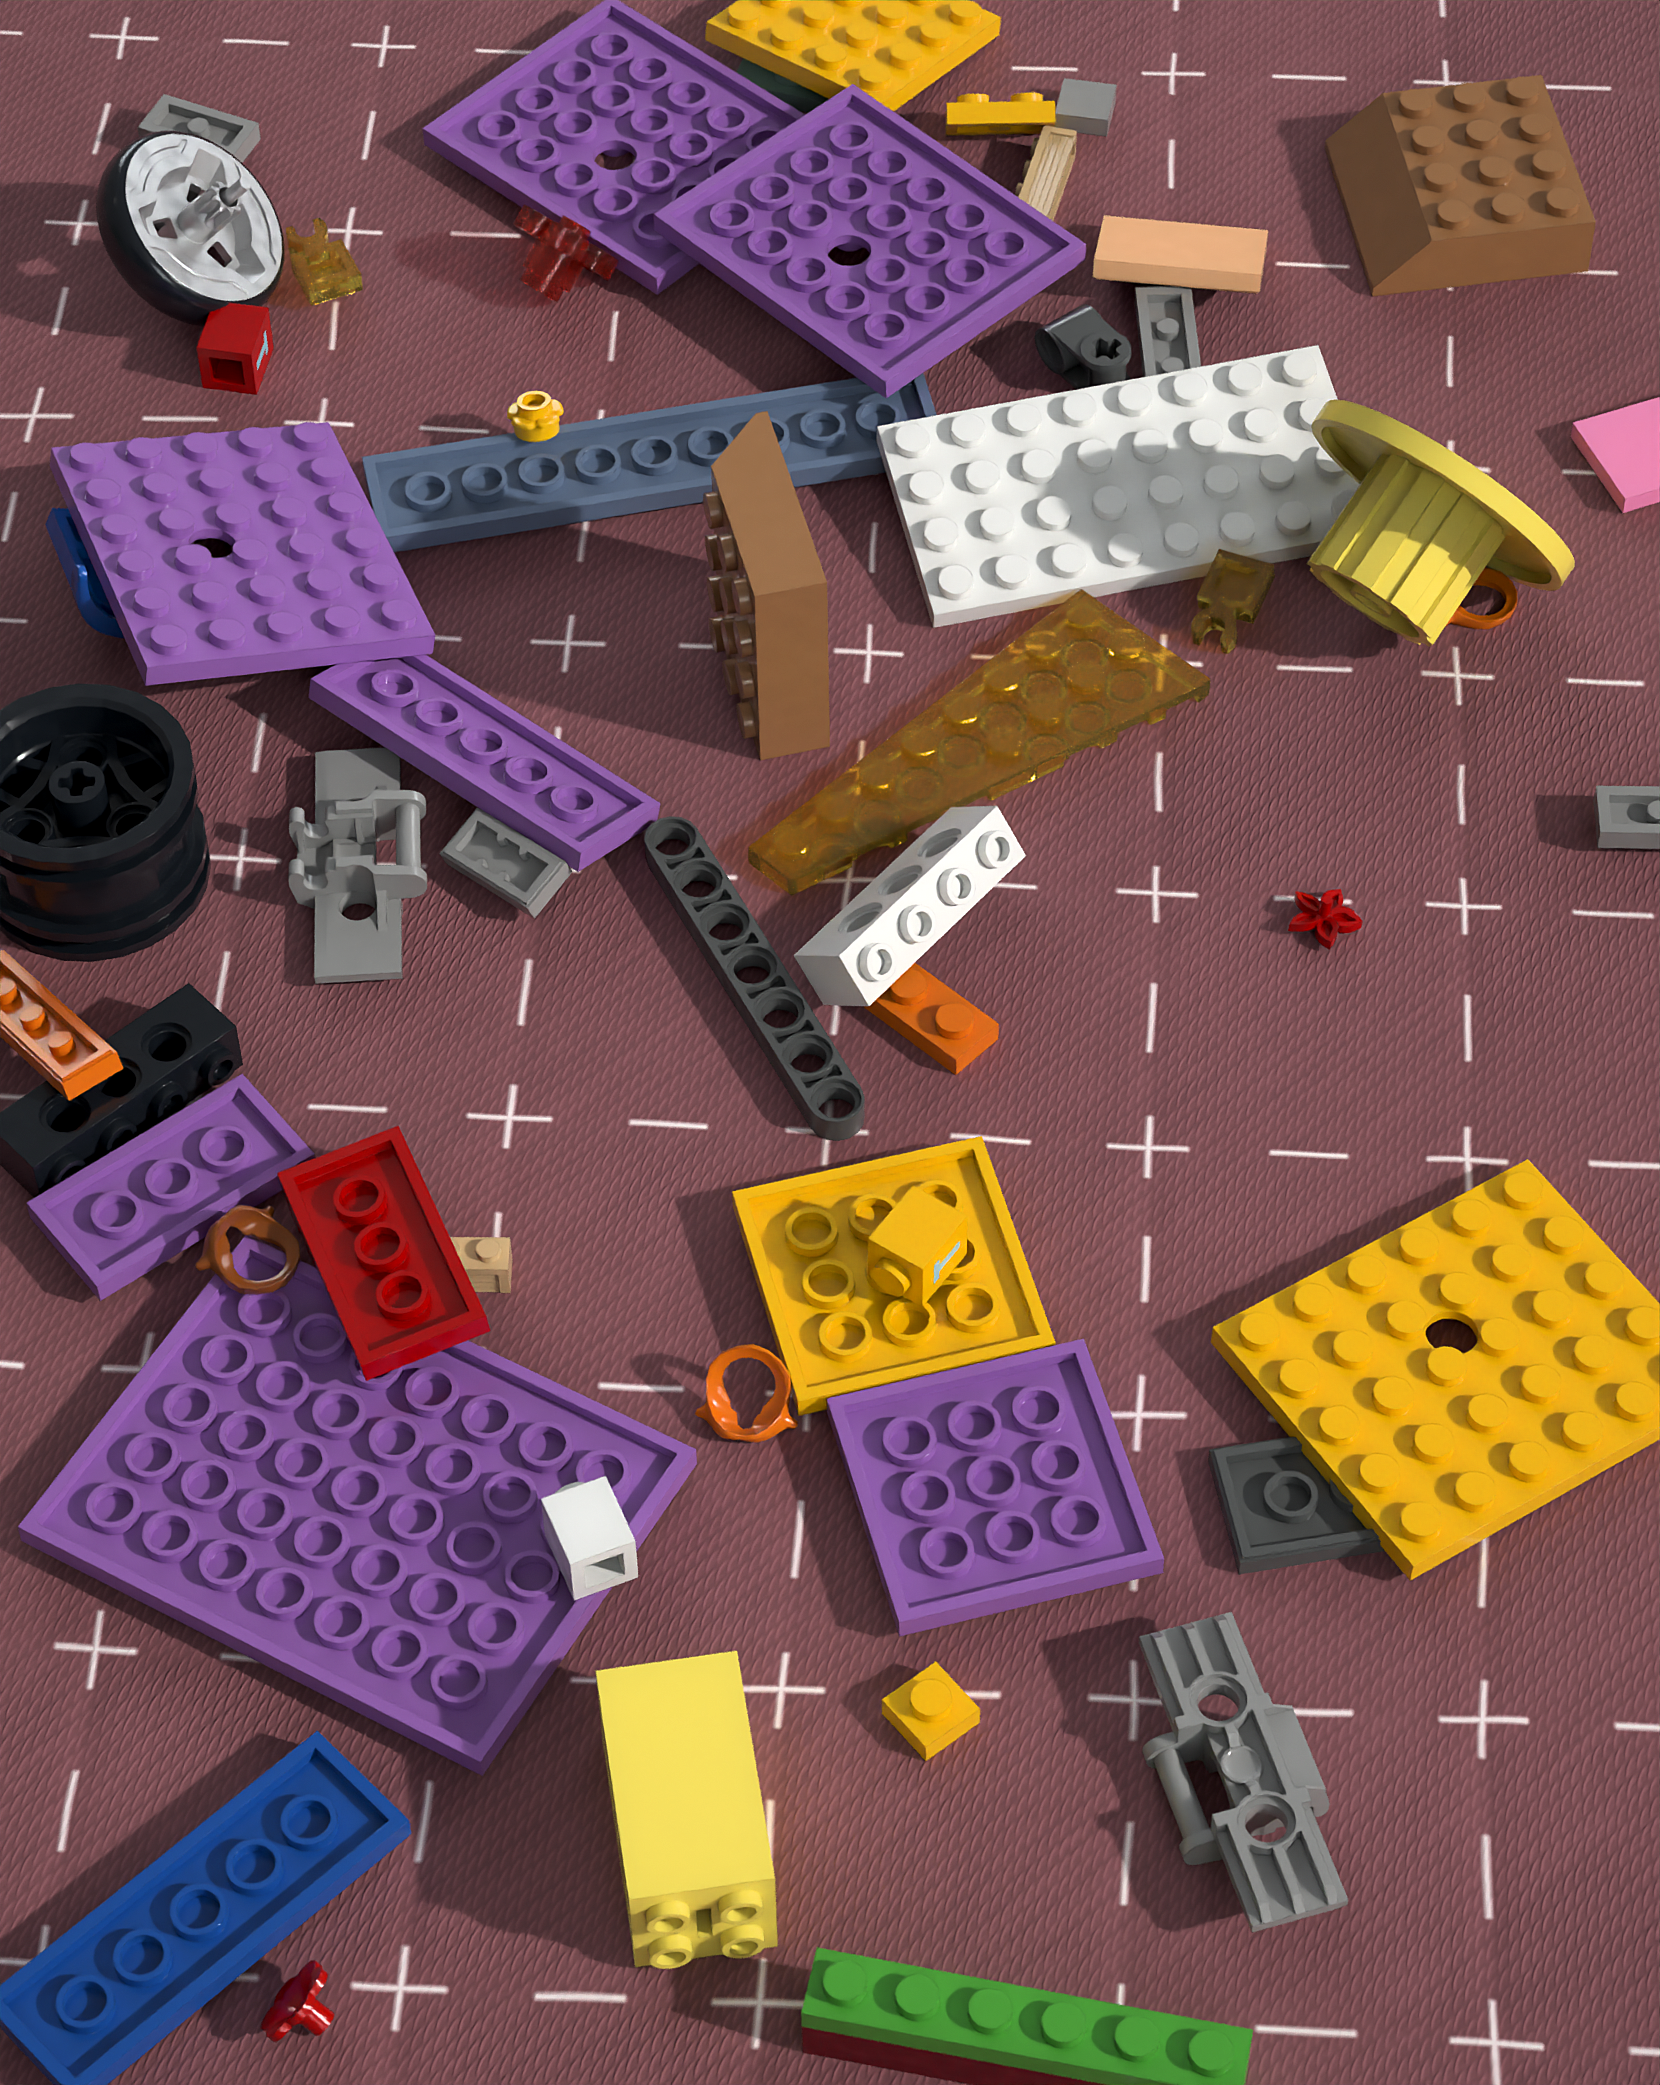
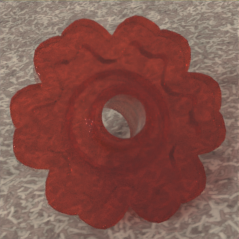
[513,205,619,303]

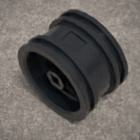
[0,683,211,962]

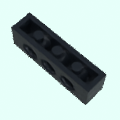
[0,983,243,1198]

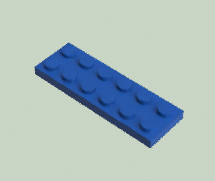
[0,1731,412,2085]

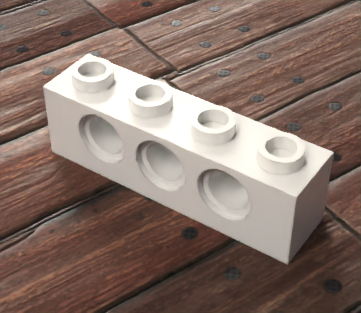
[794,806,1026,1006]

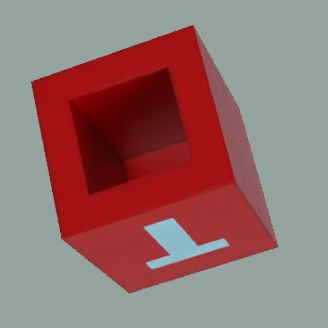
[196,303,274,395]

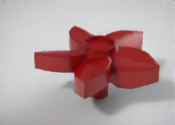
[1288,889,1363,950]

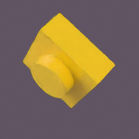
[882,1662,980,1761]

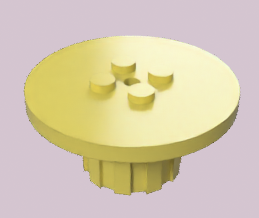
[1307,399,1575,647]

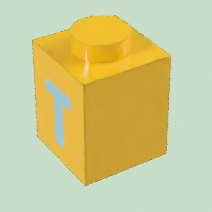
[868,1185,968,1307]

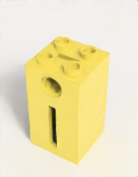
[596,1651,778,1969]

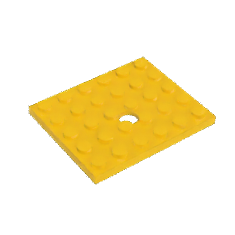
[1211,1159,1660,1581]

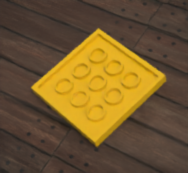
[705,0,1001,112]
[732,1136,1055,1416]

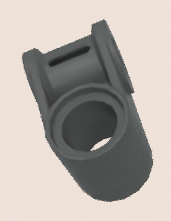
[1034,304,1131,390]

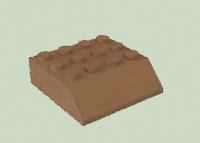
[1325,75,1596,297]
[703,411,830,760]

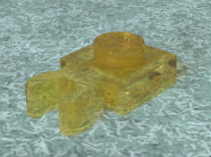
[286,218,363,306]
[1191,549,1275,654]

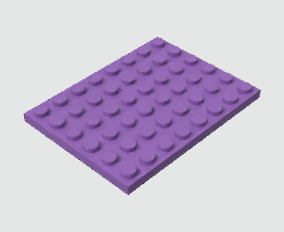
[18,1235,697,1776]

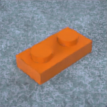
[864,963,999,1075]

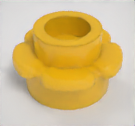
[507,391,564,442]

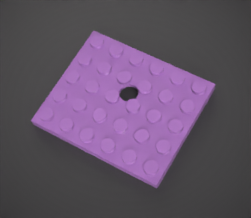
[423,0,805,295]
[653,84,1086,398]
[50,422,435,686]

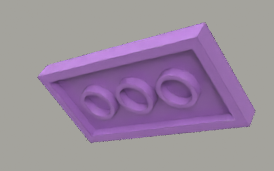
[27,1074,315,1301]

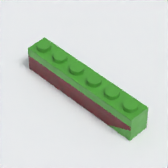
[801,1947,1253,2085]

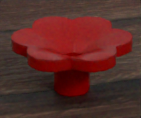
[261,1960,334,2042]

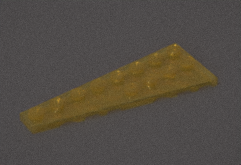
[748,589,1210,896]

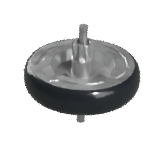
[96,131,285,327]

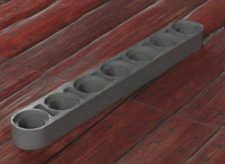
[644,816,865,1141]

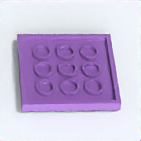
[827,1339,1164,1637]

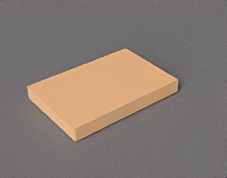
[1093,216,1268,294]

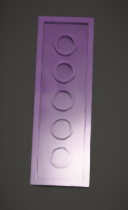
[308,654,660,872]

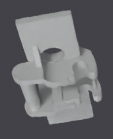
[288,748,427,984]
[1139,1612,1348,1933]

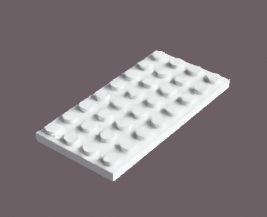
[876,345,1360,628]

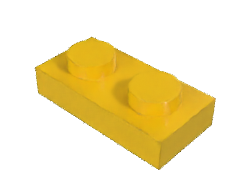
[945,93,1056,135]

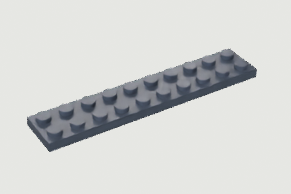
[362,373,937,552]

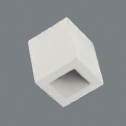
[541,1476,638,1600]

